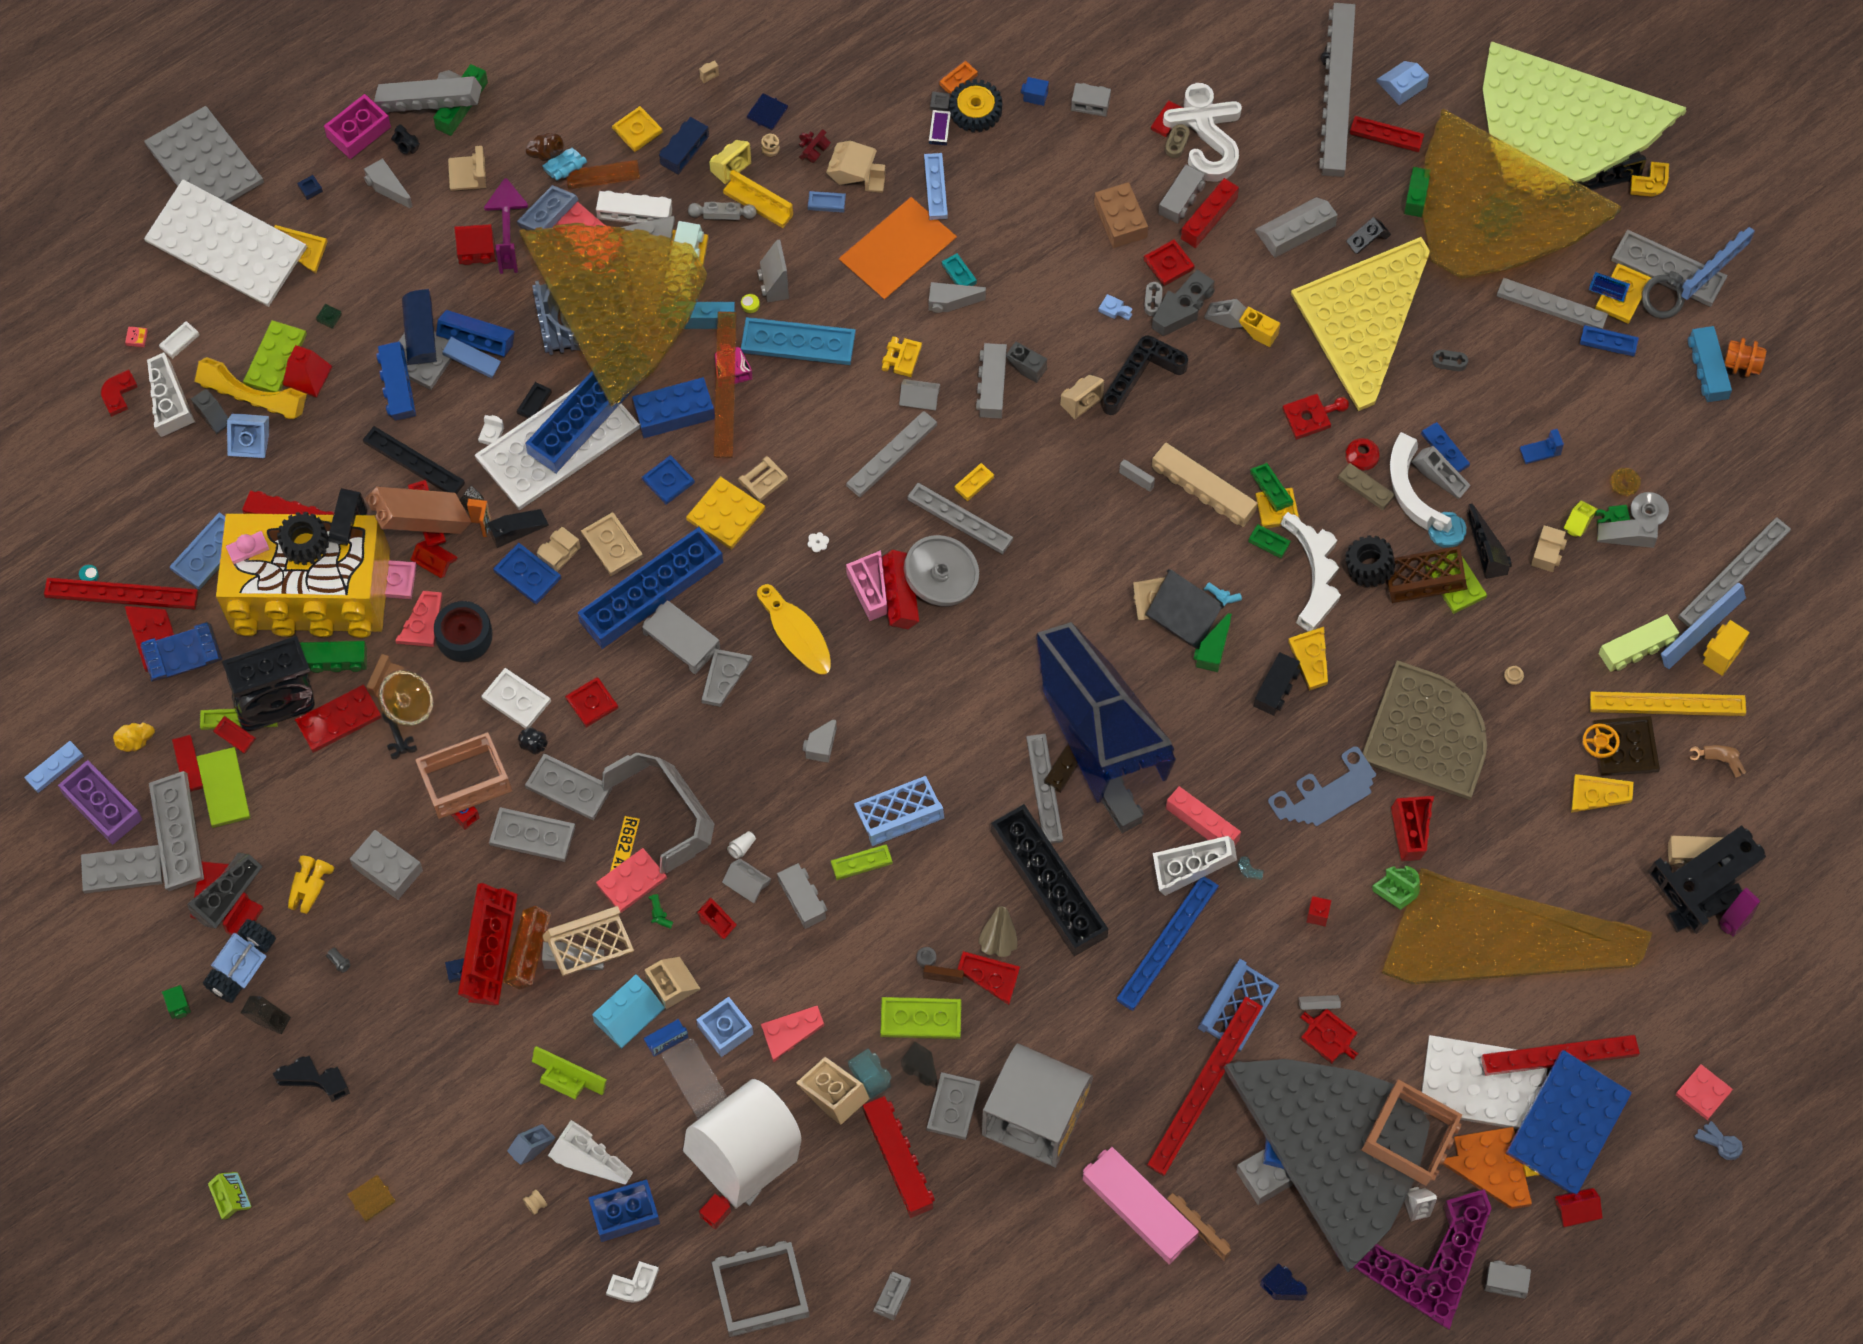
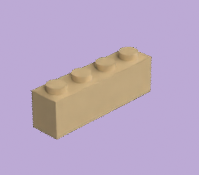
[1668,836,1724,867]

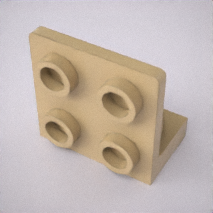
[448,146,486,191]

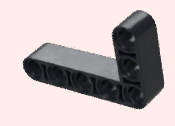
[1103,335,1188,415]
[328,488,367,546]

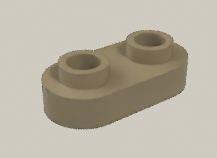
[1165,124,1190,158]

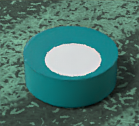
[79,565,99,581]

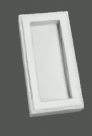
[159,322,199,359]

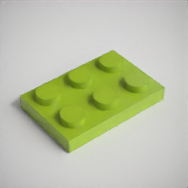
[1425,553,1487,614]

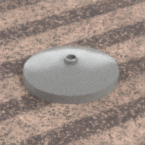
[904,535,979,606]

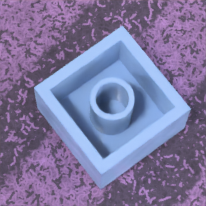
[696,997,754,1057]

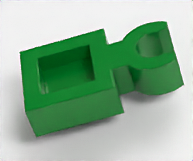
[1595,505,1630,525]

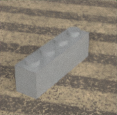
[976,343,1007,418]

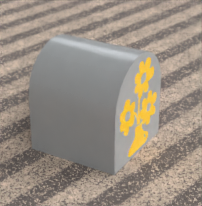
[982,1043,1093,1168]

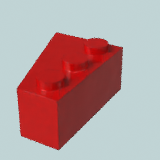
[1391,796,1434,861]

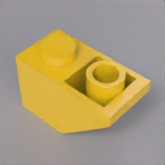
[1239,306,1280,347]

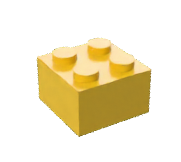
[1703,620,1750,676]

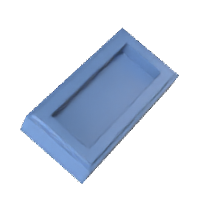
[808,191,846,213]

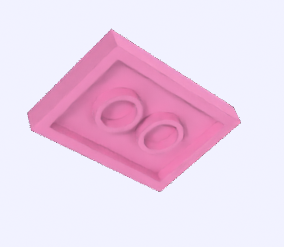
[385,561,417,599]

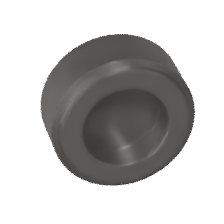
[917,947,936,968]

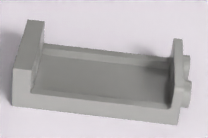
[642,600,720,674]

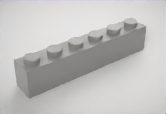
[374,77,482,113]

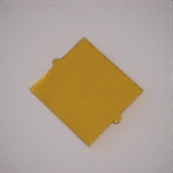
[347,1175,396,1222]

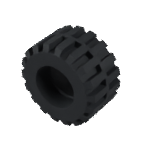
[277,512,329,565]
[1346,535,1395,587]

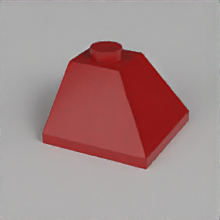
[283,345,332,398]

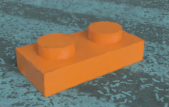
[939,61,978,95]

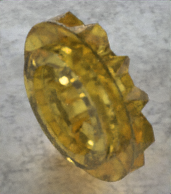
[1610,468,1641,496]

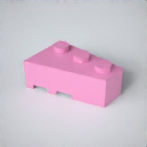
[846,550,887,621]

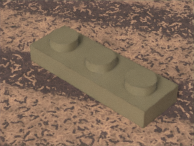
[1338,463,1395,510]

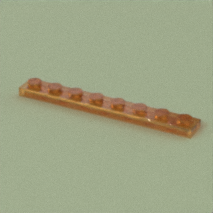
[714,312,736,458]

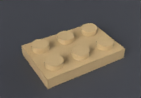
[581,512,643,576]

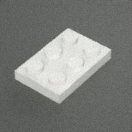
[481,668,551,729]

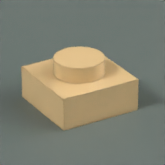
[699,60,719,83]

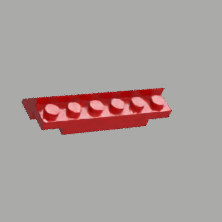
[458,883,518,1005]

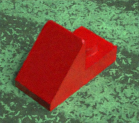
[697,898,737,939]

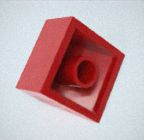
[455,224,496,265]

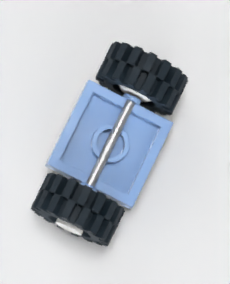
[203,919,276,1003]

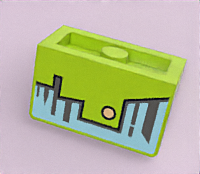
[208,1172,251,1219]

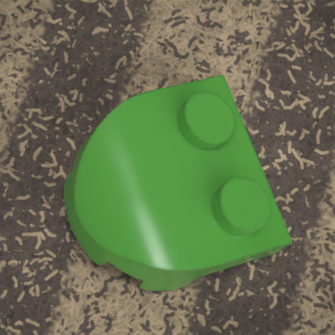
[1372,866,1420,910]

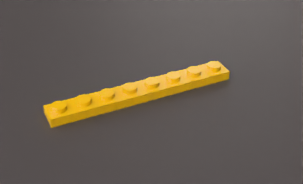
[1590,692,1746,716]

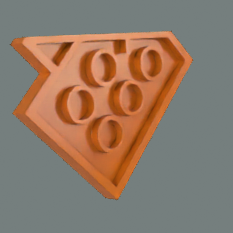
[1442,1127,1532,1209]

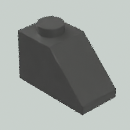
[191,389,228,434]

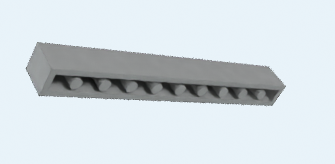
[1319,3,1355,177]

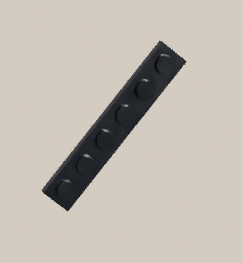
[363,426,465,494]

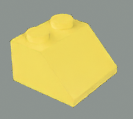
[709,140,751,184]

